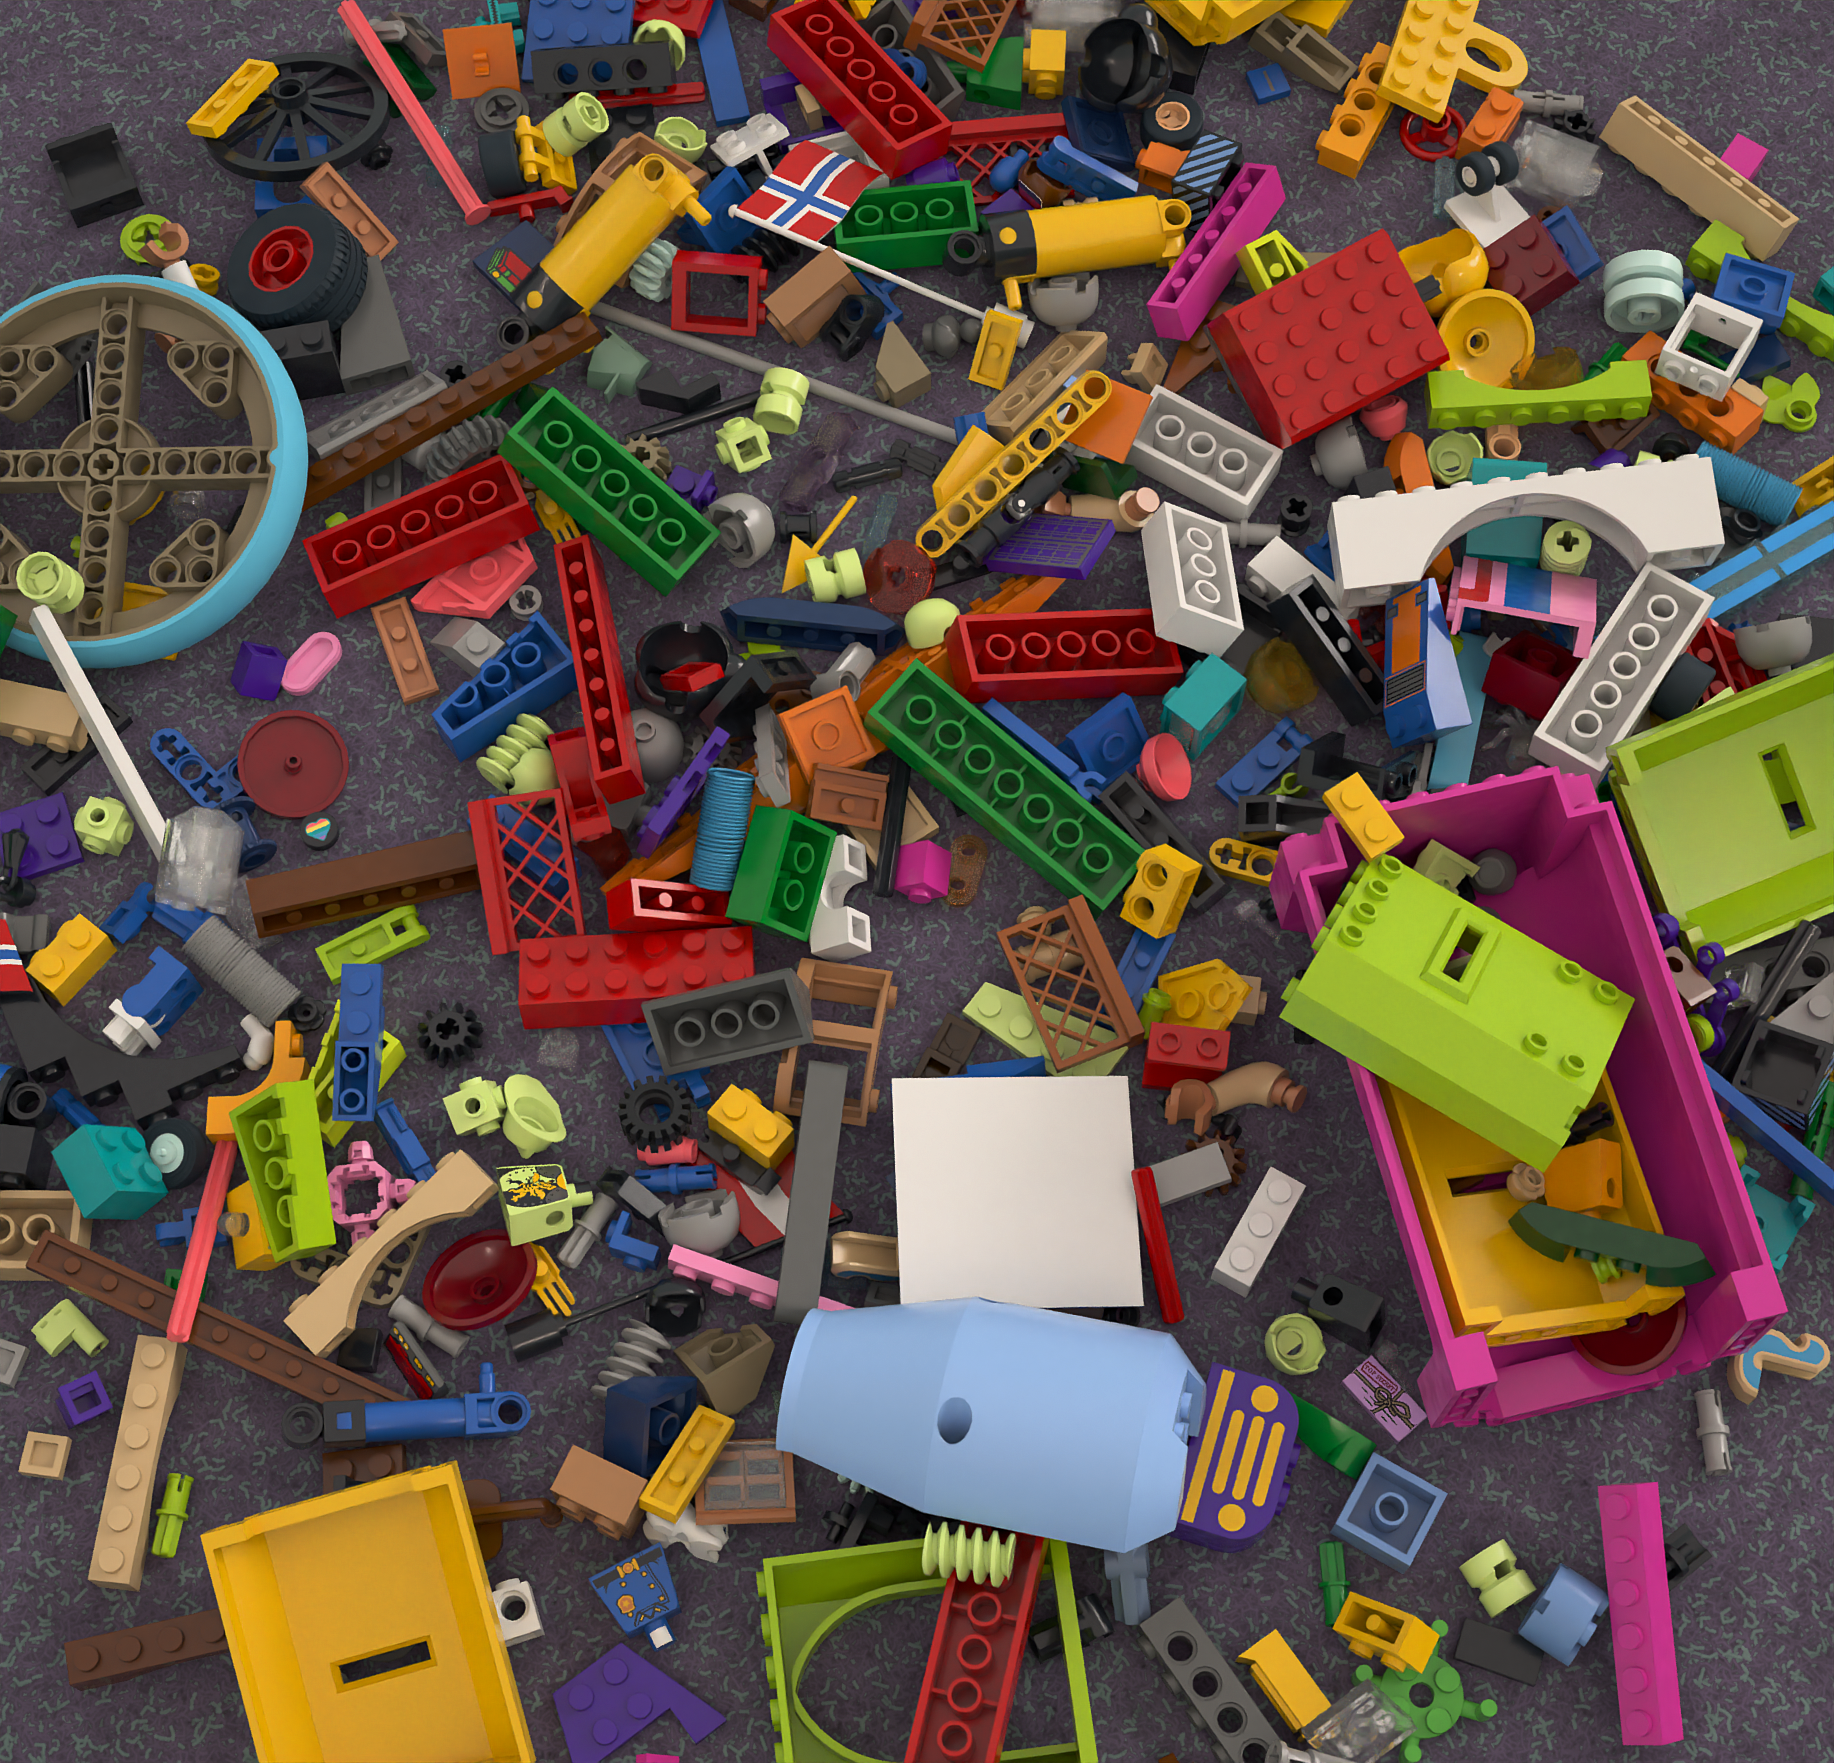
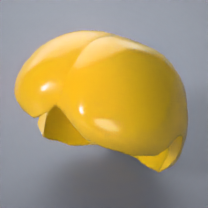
[1398,228,1489,318]

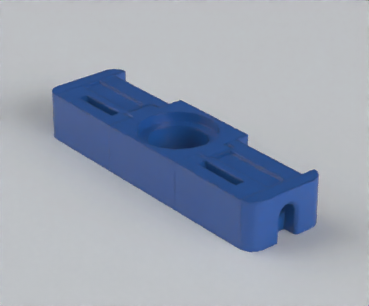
[374,1097,436,1183]

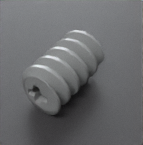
[590,1318,672,1402]

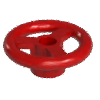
[1399,106,1467,162]

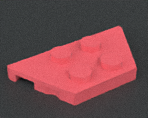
[410,537,538,619]

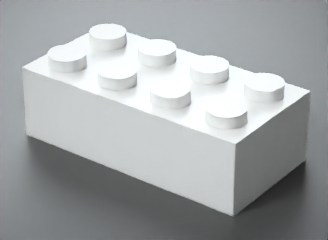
[1124,384,1283,523]
[1141,501,1244,658]

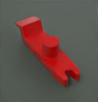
[487,185,574,223]

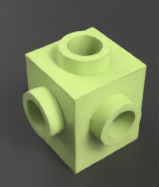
[715,417,772,473]
[74,796,134,857]
[442,1077,508,1137]

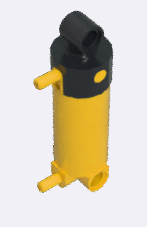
[496,153,712,353]
[942,195,1191,311]

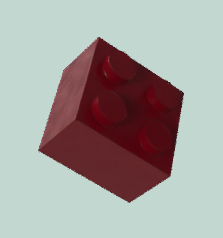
[1483,214,1580,316]
[1481,629,1584,721]

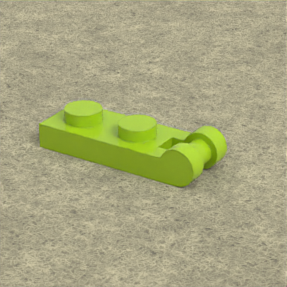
[315,904,431,985]

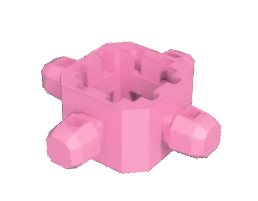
[327,1141,417,1245]

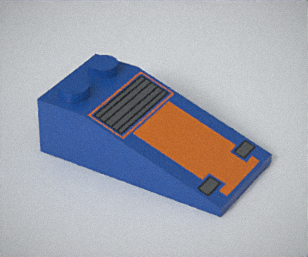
[1383,578,1473,749]

